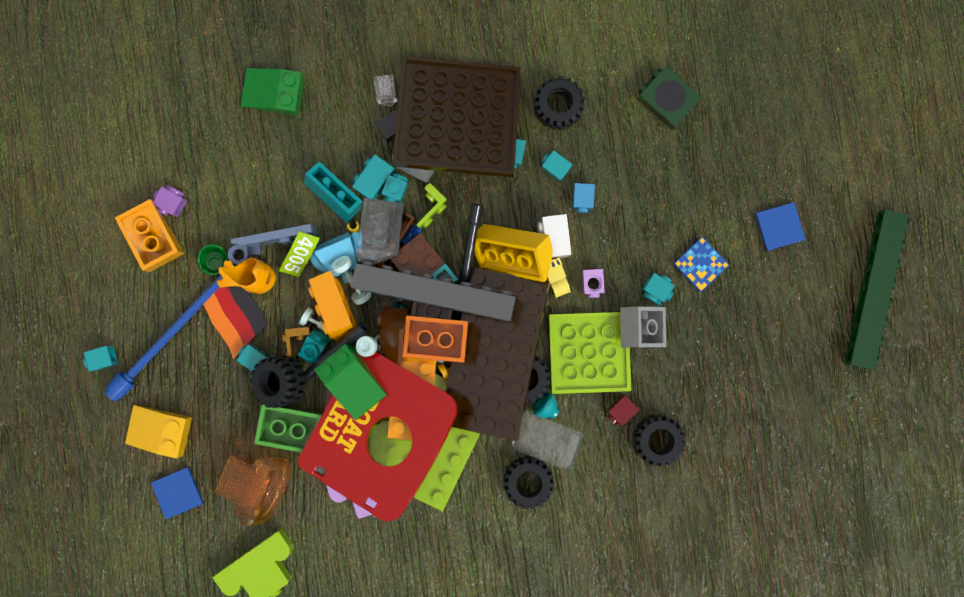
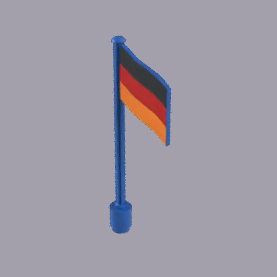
[104,263,266,401]

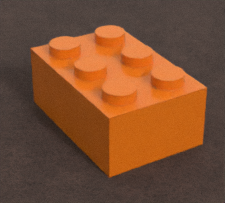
[402,316,468,363]

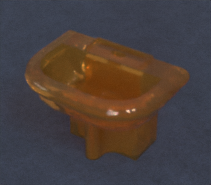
[215,455,291,526]

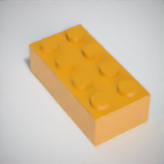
[387,357,437,441]

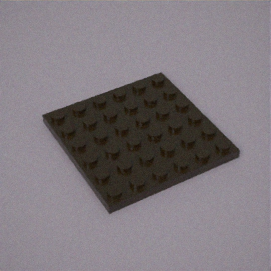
[392,56,521,178]

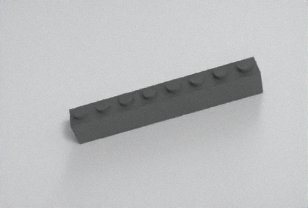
[351,261,516,322]

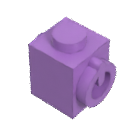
[153,185,188,217]

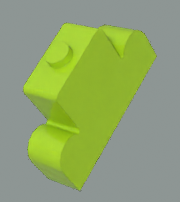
[212,528,293,597]

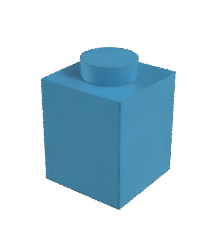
[572,183,595,213]

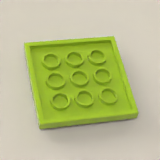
[549,312,631,394]

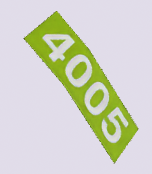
[279,231,320,277]

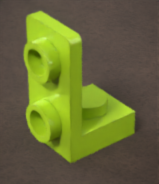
[416,183,447,229]

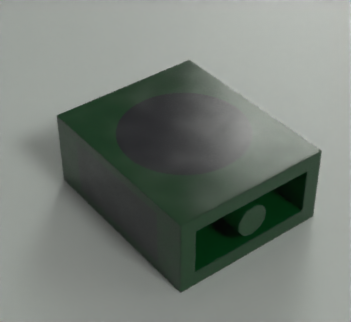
[637,66,702,130]

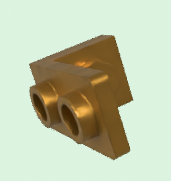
[282,327,312,361]

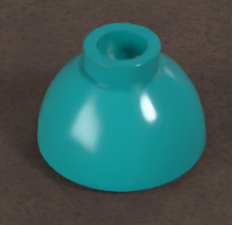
[533,392,559,419]

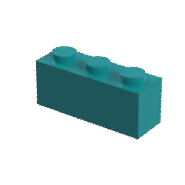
[304,161,363,223]

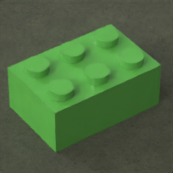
[254,404,323,452]

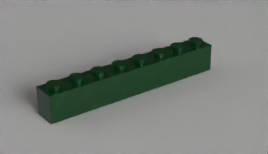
[844,210,909,370]

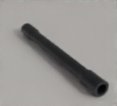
[452,203,483,321]
[303,322,368,383]

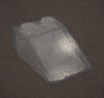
[511,411,584,471]

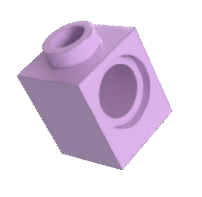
[581,269,605,298]

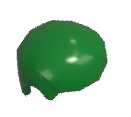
[197,244,229,276]

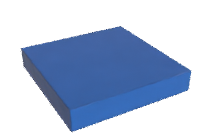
[755,202,805,251]
[151,467,204,519]

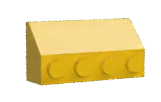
[474,224,553,282]

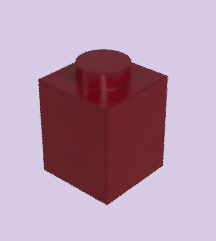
[606,394,639,426]

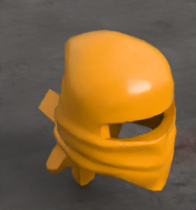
[217,257,276,294]

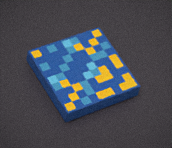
[673,237,729,292]

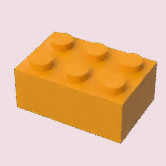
[308,270,356,342]

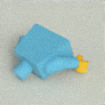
[310,221,363,283]

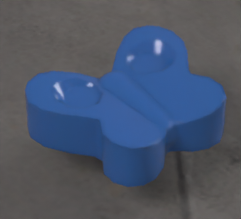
[401,224,422,245]

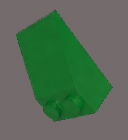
[240,68,305,116]
[314,344,388,420]

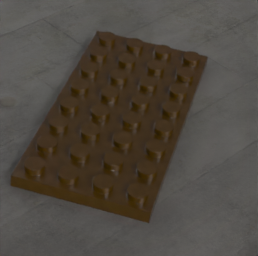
[446,268,550,441]

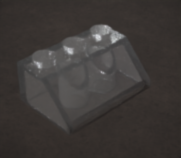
[356,198,404,264]

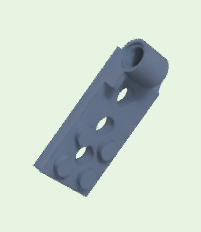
[228,224,318,265]

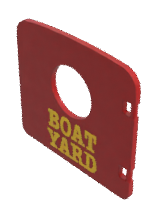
[298,352,458,521]

